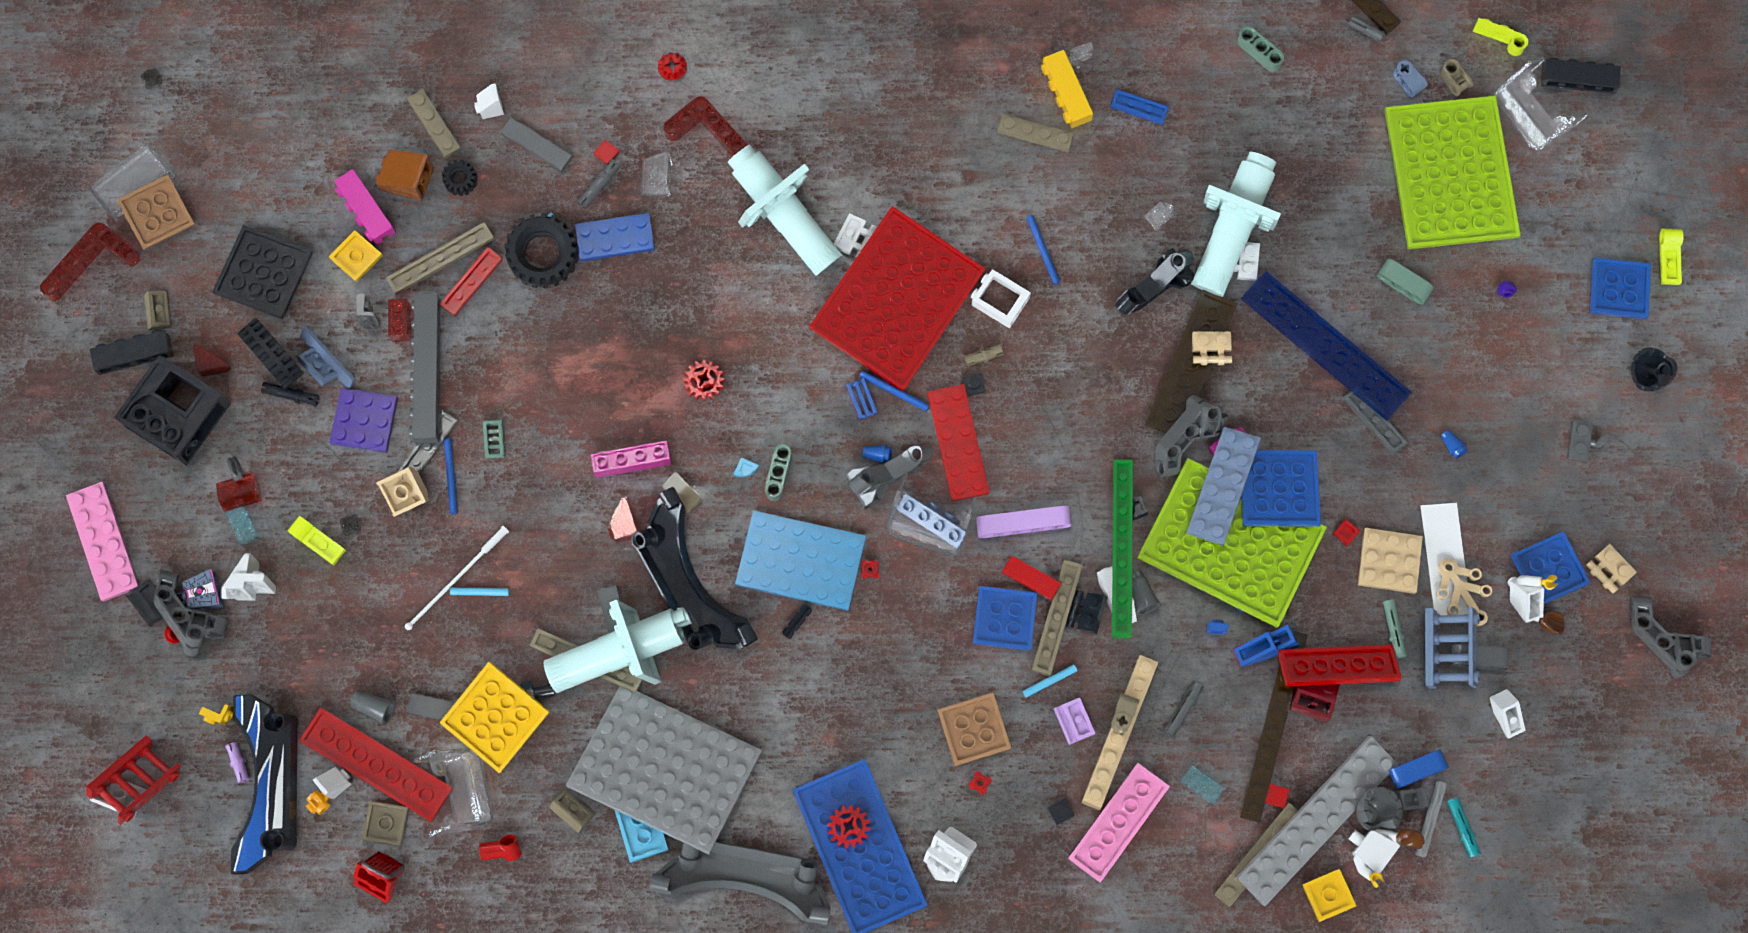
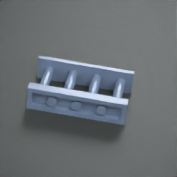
[1425,607,1480,689]

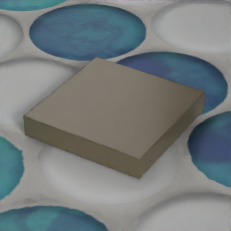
[362,801,409,847]

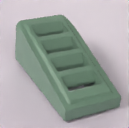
[482,419,505,459]

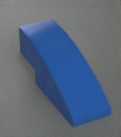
[1234,625,1300,667]

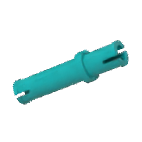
[1447,797,1482,858]

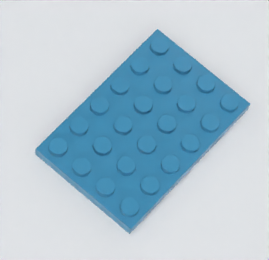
[735,510,866,611]

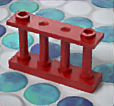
[86,735,180,826]

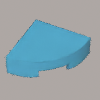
[733,457,759,477]

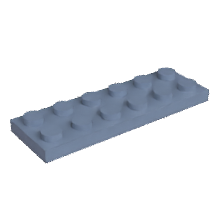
[1187,427,1261,546]

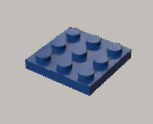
[1590,258,1651,319]
[1510,531,1590,604]
[973,586,1037,651]

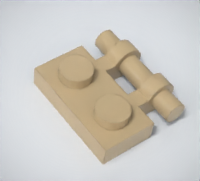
[1192,332,1232,365]
[1586,544,1637,594]

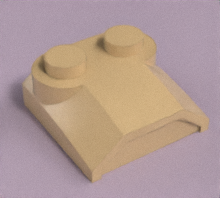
[376,466,429,517]

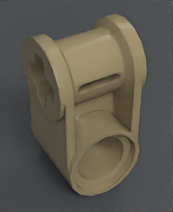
[1440,59,1473,96]
[1112,693,1140,734]

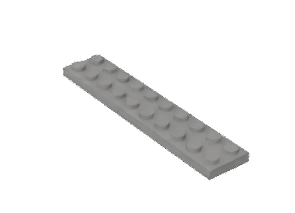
[1236,736,1398,906]

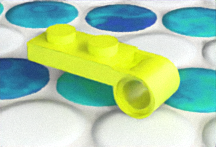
[1472,18,1528,56]
[1659,228,1683,285]
[288,516,346,566]

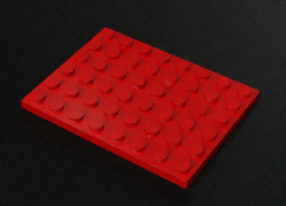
[809,206,986,391]

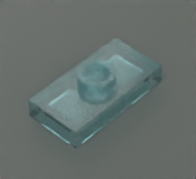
[225,503,259,546]
[1180,766,1224,805]

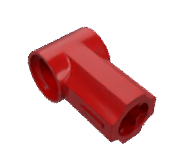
[479,834,522,861]

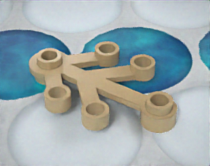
[1436,558,1492,626]

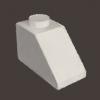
[474,84,504,119]
[1490,689,1526,739]
[313,767,351,800]

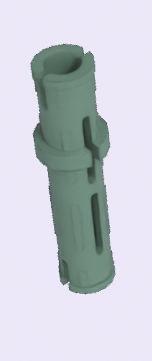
[1382,599,1407,659]

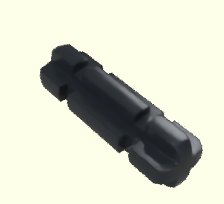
[782,604,812,639]

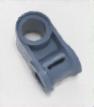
[1393,60,1428,97]

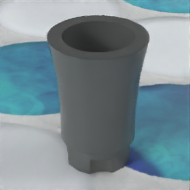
[1132,571,1161,616]
[350,689,396,725]

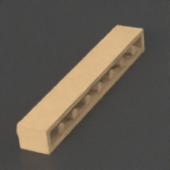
[1081,655,1158,810]

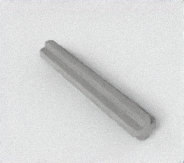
[1415,781,1447,857]

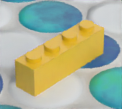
[1041,50,1093,129]

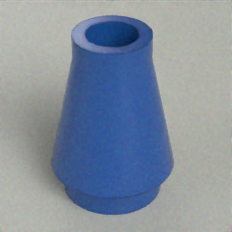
[1441,430,1468,459]
[863,445,892,464]

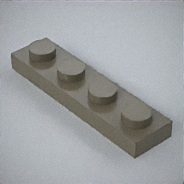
[407,89,461,159]
[997,114,1074,153]

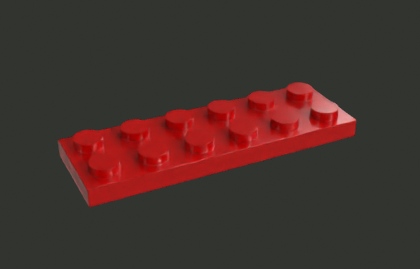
[927,384,989,502]
[1278,645,1402,687]

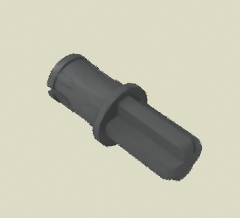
[1348,16,1385,42]

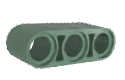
[1237,26,1284,72]
[1377,259,1434,305]
[765,444,792,501]

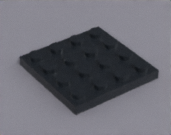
[212,225,313,320]

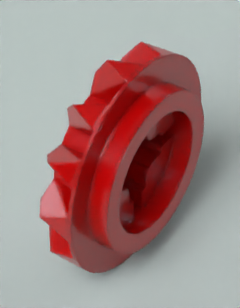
[658,52,687,81]

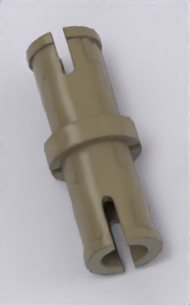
[964,344,1004,367]

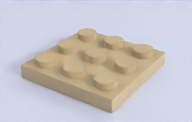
[1357,528,1423,594]

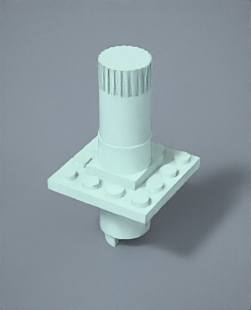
[728,144,842,276]
[1191,152,1281,297]
[544,600,692,693]

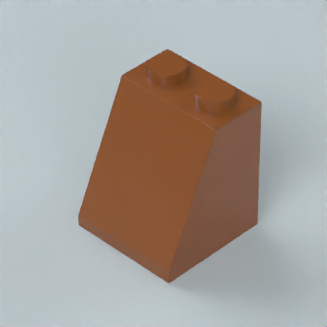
[375,150,434,202]

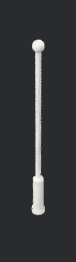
[405,526,509,630]

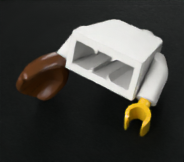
[1507,575,1565,635]
[1348,829,1425,888]

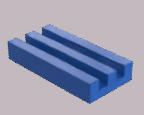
[846,378,877,420]

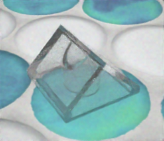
[641,151,672,196]

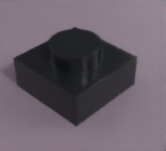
[962,373,986,397]
[1133,496,1148,521]
[1047,799,1074,826]

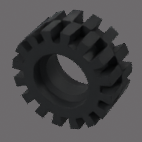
[442,160,477,196]

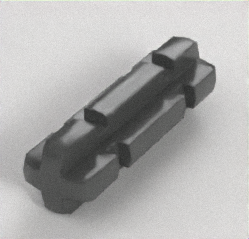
[227,456,244,481]

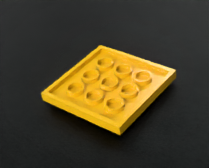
[440,662,550,773]

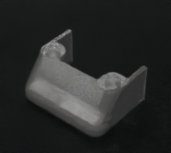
[1494,57,1588,150]
[89,144,176,222]
[886,473,978,557]
[414,748,493,836]

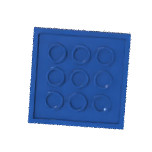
[1241,450,1321,527]

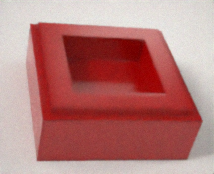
[593,140,620,165]
[1333,519,1360,546]
[1265,784,1289,809]

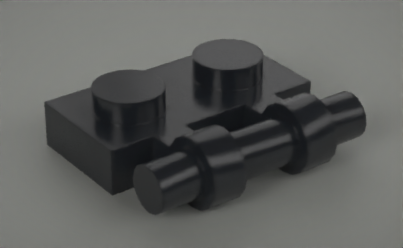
[1066,590,1108,634]

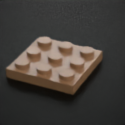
[117,174,195,250]
[937,693,1011,767]

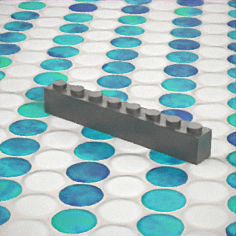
[409,293,441,444]

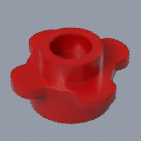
[860,560,880,579]
[969,771,992,795]

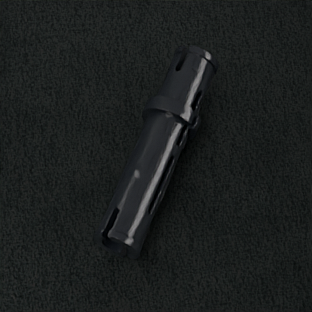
[261,382,320,407]

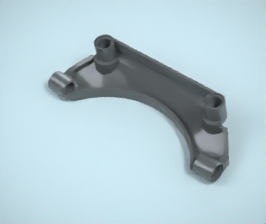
[649,841,831,926]

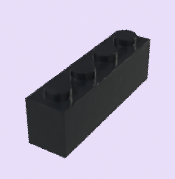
[1541,58,1621,94]
[90,330,174,375]

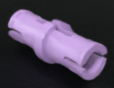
[225,742,250,783]

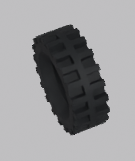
[504,213,579,289]
[237,318,304,389]

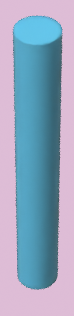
[450,587,509,596]
[1022,664,1077,698]

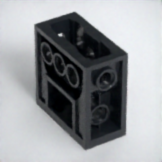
[114,355,231,466]

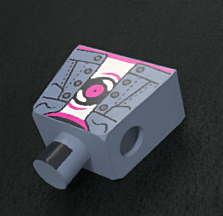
[176,569,224,611]

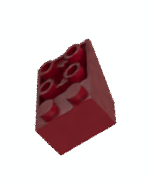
[1289,684,1340,723]

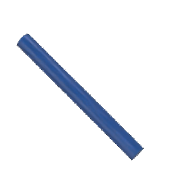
[1026,215,1060,285]
[859,370,930,411]
[444,439,458,514]

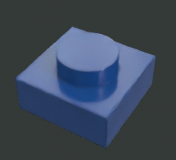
[1206,620,1228,635]

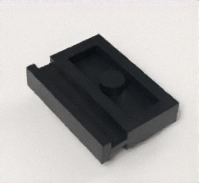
[126,579,165,627]

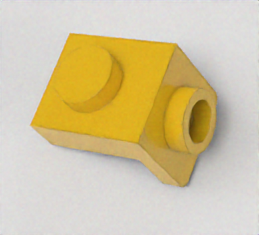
[199,704,233,726]

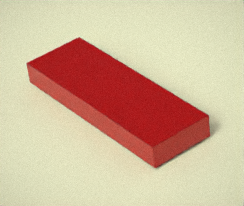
[1002,556,1062,601]

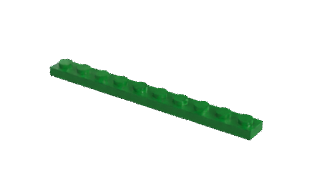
[1112,460,1133,638]

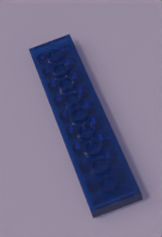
[1241,271,1412,421]

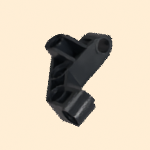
[1115,248,1195,315]

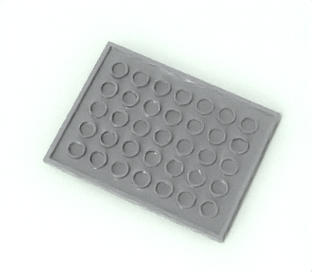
[566,686,762,854]

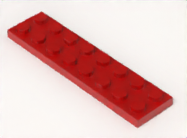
[299,707,453,822]

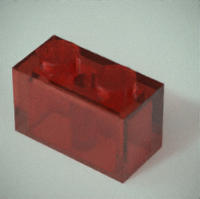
[388,298,411,342]
[216,473,262,512]

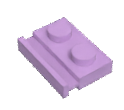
[1053,698,1095,745]

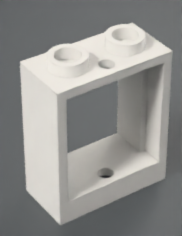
[971,269,1031,328]

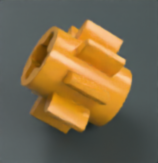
[306,790,331,815]

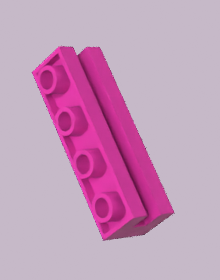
[334,169,396,245]
[591,441,672,478]

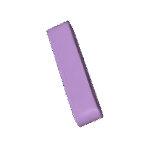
[976,506,1072,538]

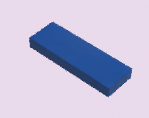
[1110,89,1169,125]

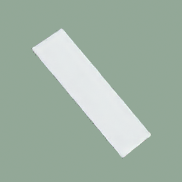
[1421,503,1468,615]

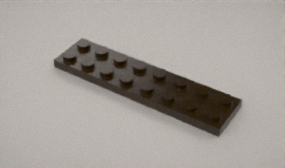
[1145,290,1237,434]

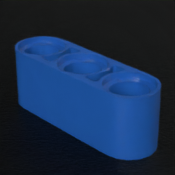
[1389,749,1449,789]

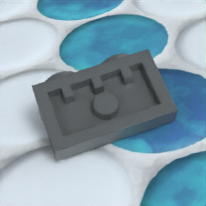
[356,293,380,329]

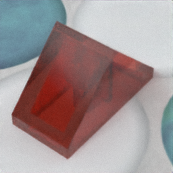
[193,344,231,377]

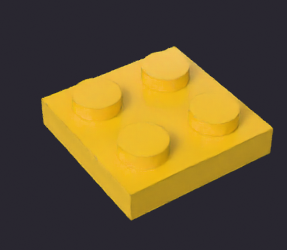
[329,230,383,282]
[1302,869,1356,922]

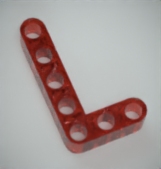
[663,96,748,157]
[40,222,140,301]

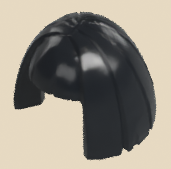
[1631,347,1678,392]

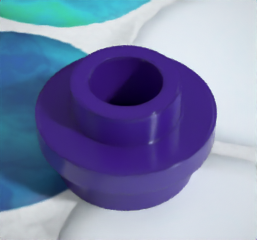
[1497,281,1517,298]

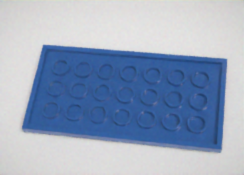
[792,759,928,933]

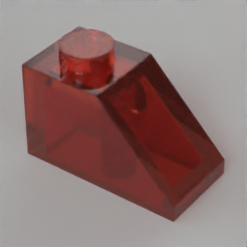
[607,497,637,543]

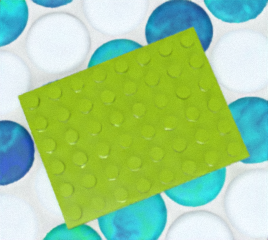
[1384,96,1521,249]
[1137,458,1327,628]

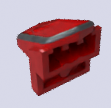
[353,851,405,904]

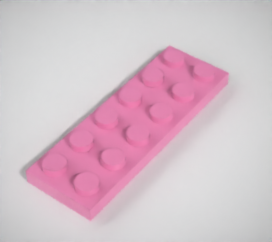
[66,482,139,602]
[1068,763,1170,883]

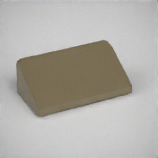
[144,290,170,330]
[662,471,702,514]
[550,789,595,833]

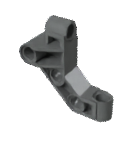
[1155,395,1228,478]
[845,443,934,509]
[154,569,228,656]
[1630,596,1712,678]

